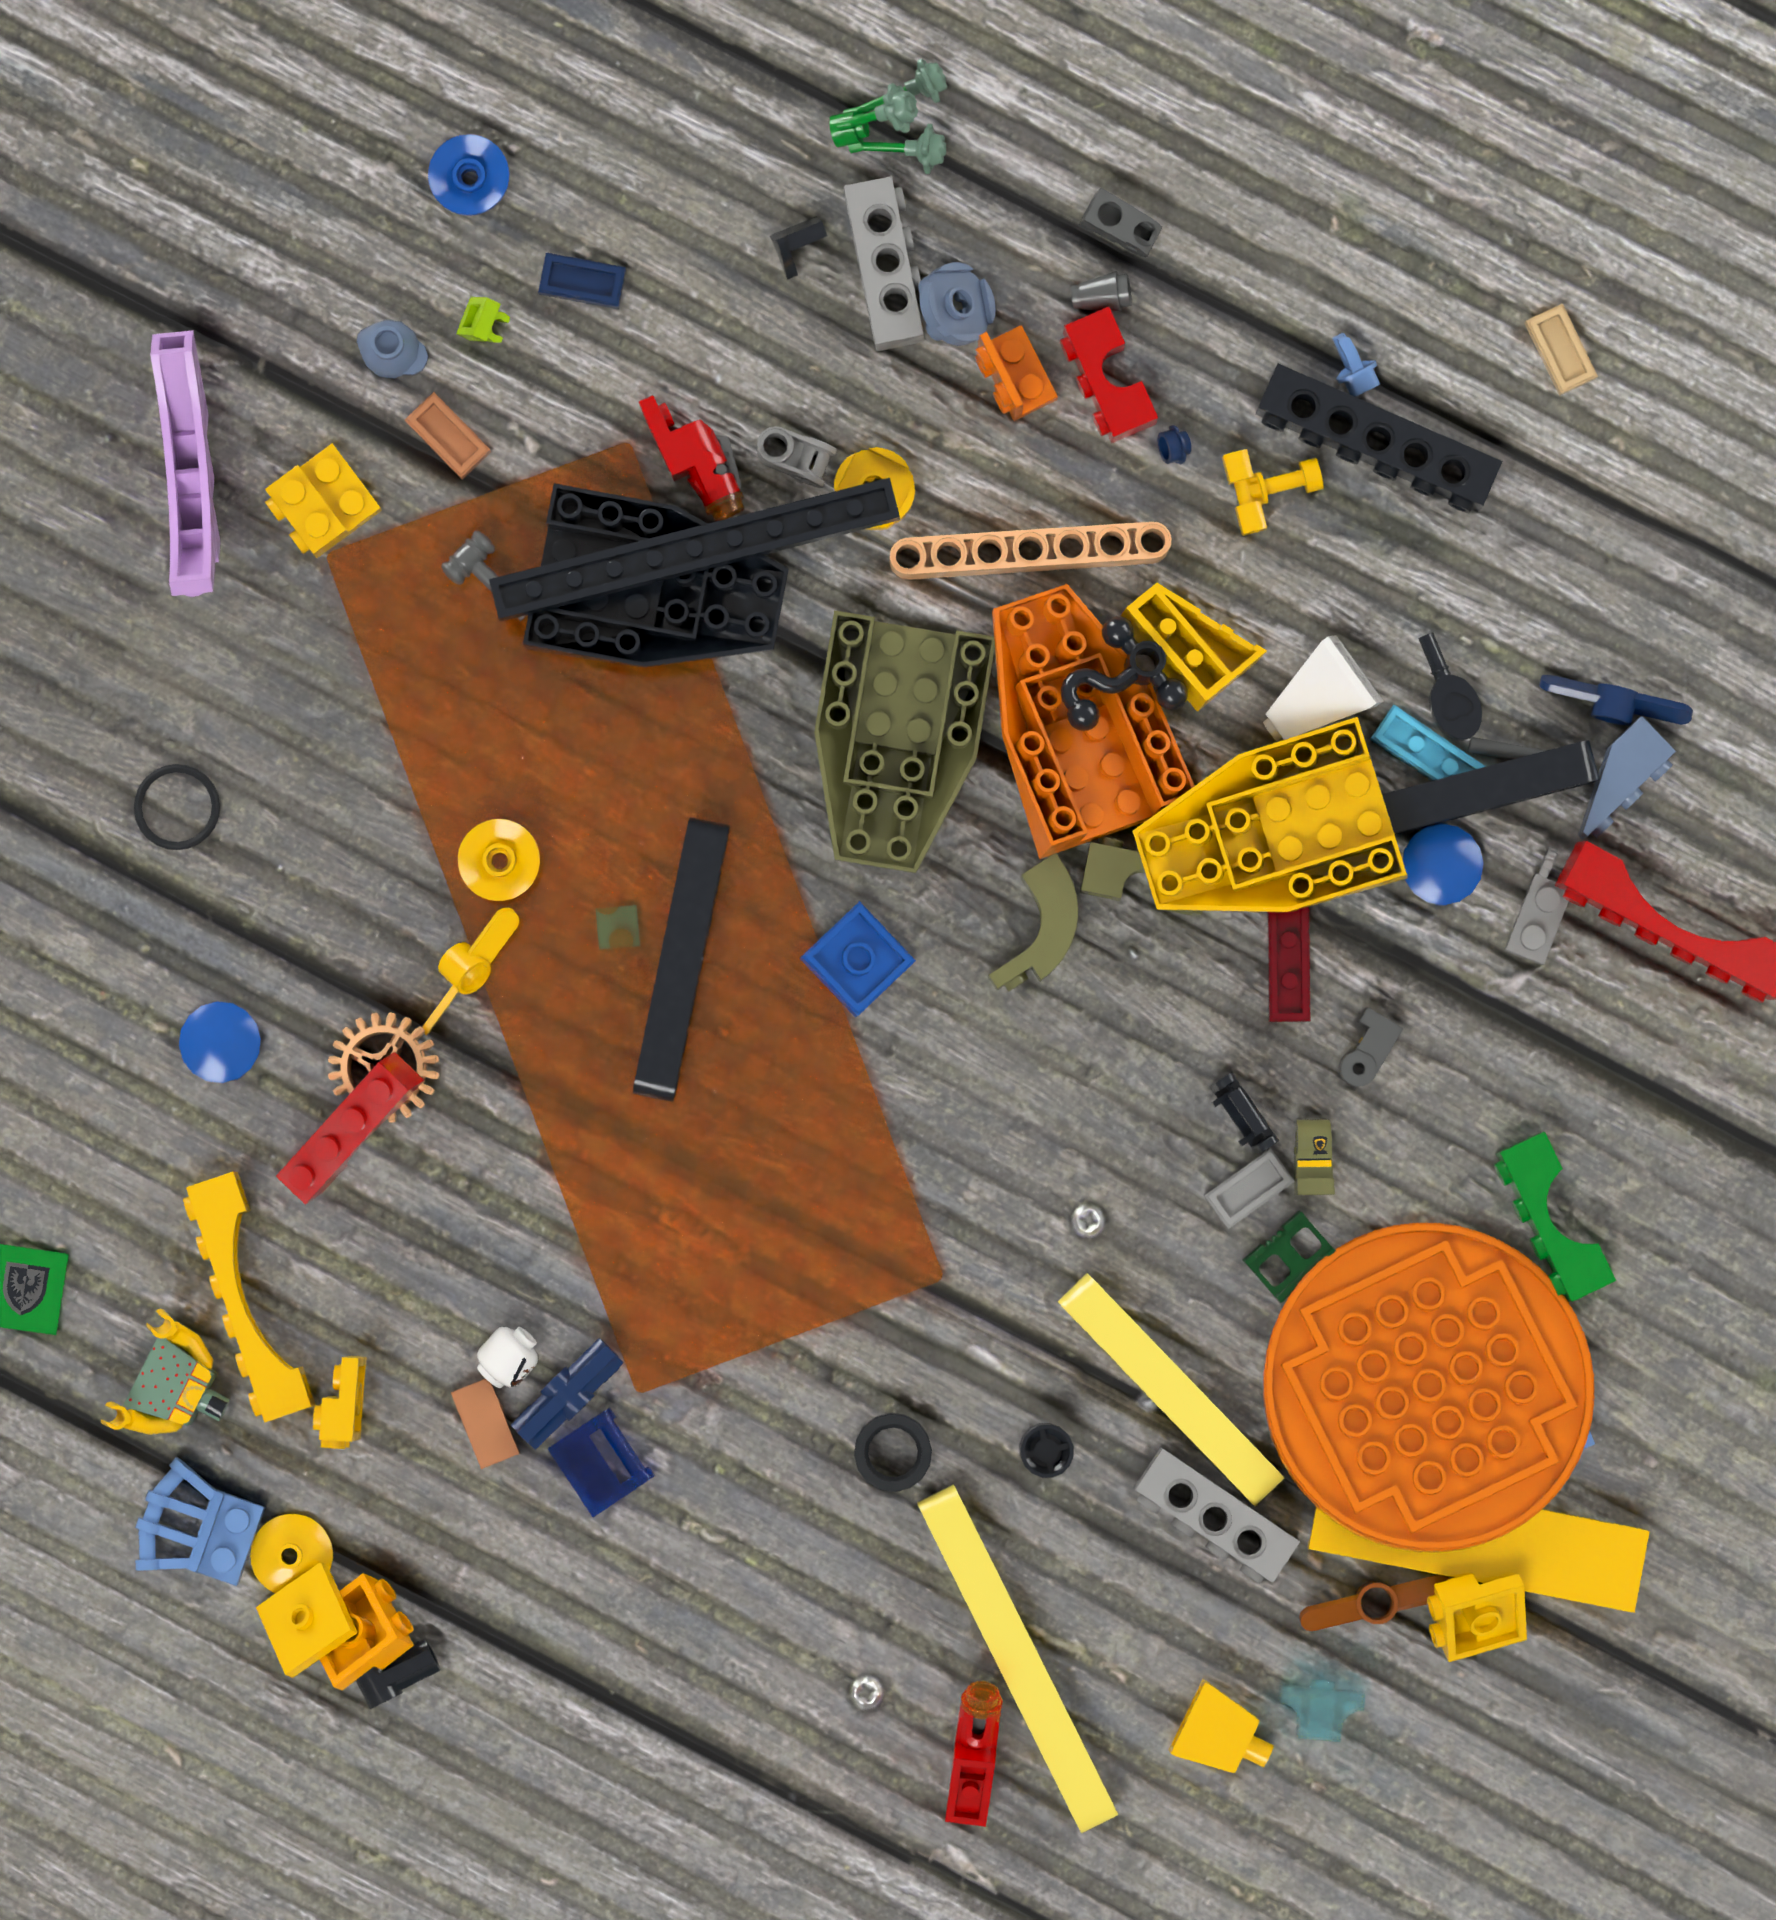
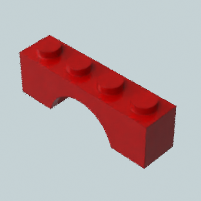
[276,1052,424,1205]

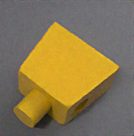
[1168,1679,1274,1773]

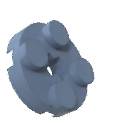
[918,262,996,346]

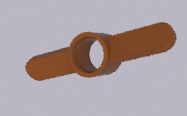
[1299,1575,1450,1631]

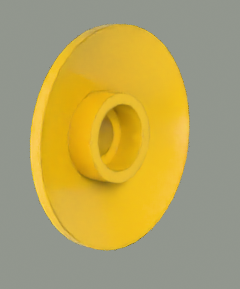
[458,819,540,901]
[250,1514,333,1593]

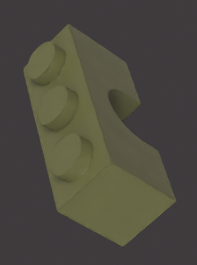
[1080,837,1203,917]

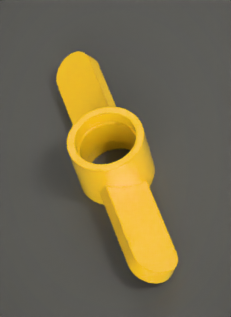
[422,908,519,1036]

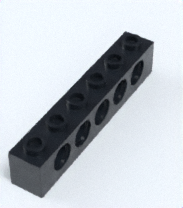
[1255,363,1503,513]

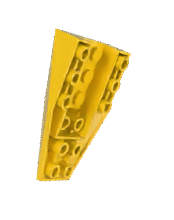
[1133,717,1408,912]

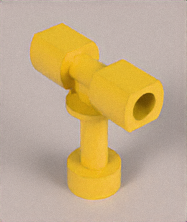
[1222,449,1324,536]

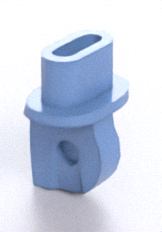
[1332,333,1380,397]

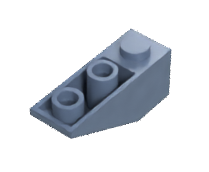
[1578,716,1676,839]

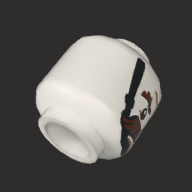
[477,1327,538,1388]

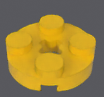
[834,447,915,530]

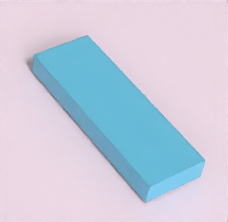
[1370,705,1486,781]

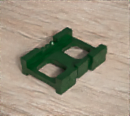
[1242,1210,1336,1303]

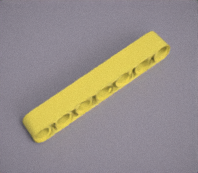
[1057,1273,1285,1507]

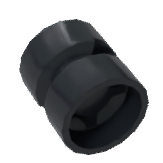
[1019,1423,1074,1478]

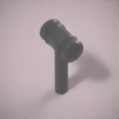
[441,531,527,621]

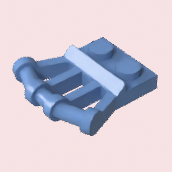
[135,1457,266,1586]

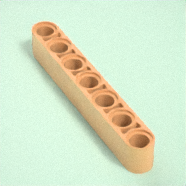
[890,522,1172,580]

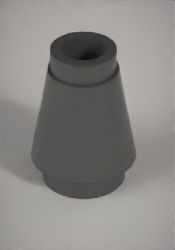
[1071,271,1132,311]

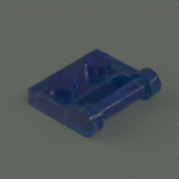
[548,1407,655,1517]

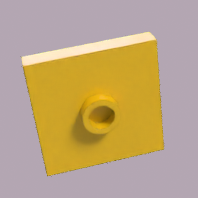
[256,1562,358,1678]

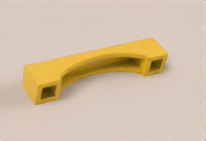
[183,1171,316,1423]

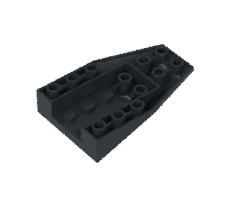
[523,483,789,668]

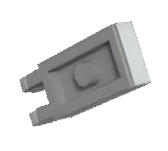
[1505,845,1569,965]

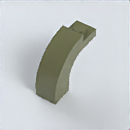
[988,854,1078,992]

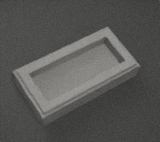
[1204,1148,1295,1229]

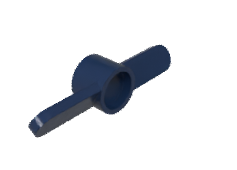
[1539,675,1693,726]

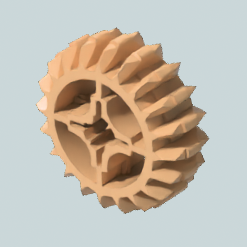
[328,1012,439,1123]

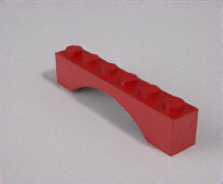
[1555,841,1776,1003]

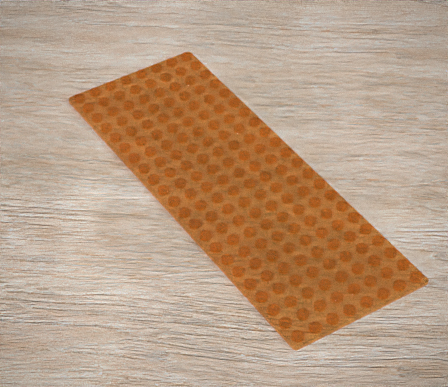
[327,443,942,1393]

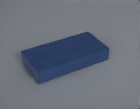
[538,253,626,309]

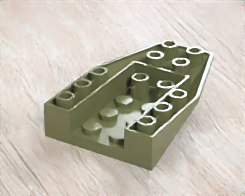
[814,610,995,873]

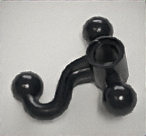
[1061,616,1188,731]

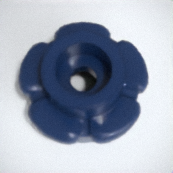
[1157,425,1191,465]

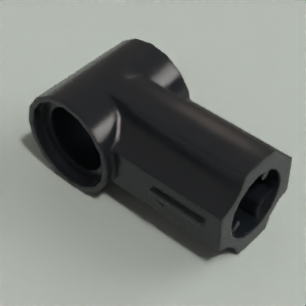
[356,1638,441,1709]

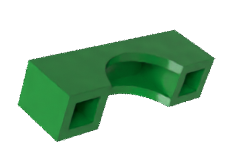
[1494,1131,1616,1302]

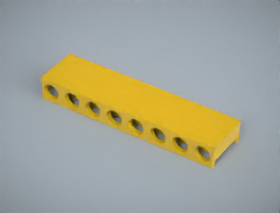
[1307,1507,1650,1613]

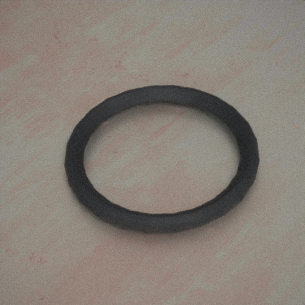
[134,764,220,850]

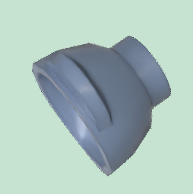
[357,319,428,379]

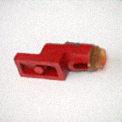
[639,395,745,522]
[945,1681,1003,1827]

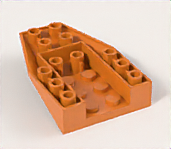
[992,584,1195,859]

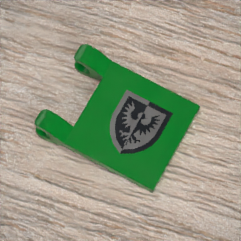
[0,1244,69,1335]

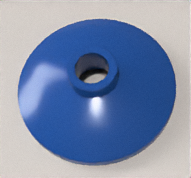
[428,134,510,216]

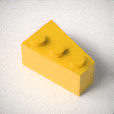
[1121,583,1267,712]

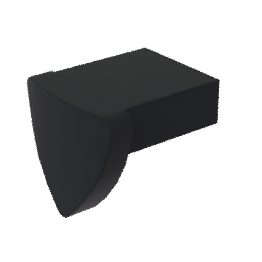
[770,216,828,280]

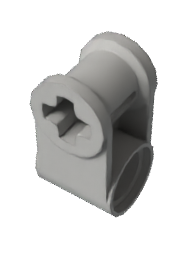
[756,426,837,488]

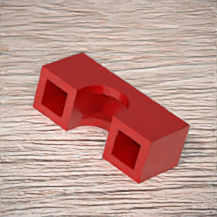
[1059,307,1158,443]

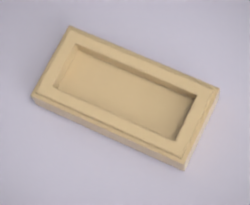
[1524,304,1598,396]

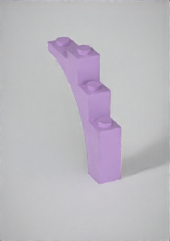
[150,330,220,597]

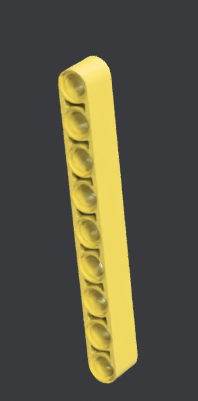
[917,1484,1118,1833]

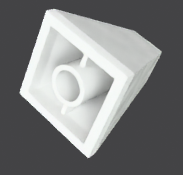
[1263,635,1384,741]

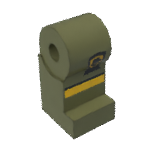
[1294,1119,1335,1195]

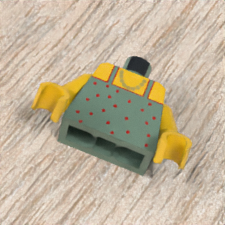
[101,1309,230,1435]

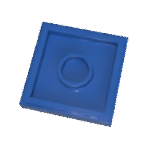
[800,901,916,1018]

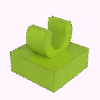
[456,297,510,343]

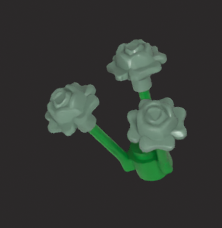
[829,58,947,174]

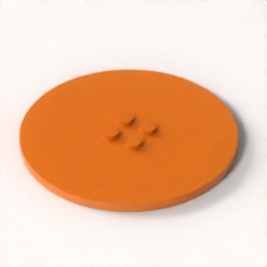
[1263,1223,1595,1552]

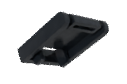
[1209,1072,1279,1154]

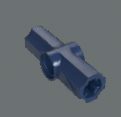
[511,1338,624,1450]

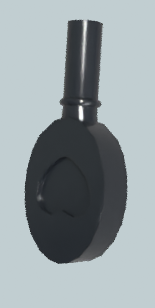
[1418,632,1482,741]

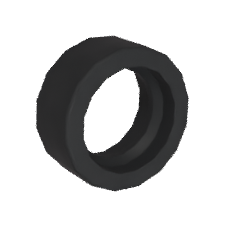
[854,1413,932,1492]

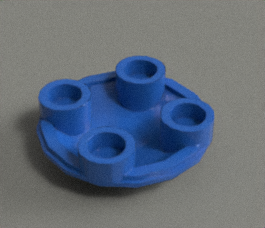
[1402,824,1483,906]
[179,1002,261,1083]

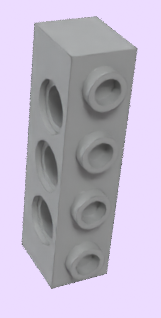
[844,176,926,351]
[1134,1447,1300,1584]

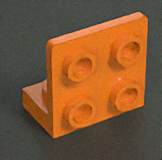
[974,325,1058,421]

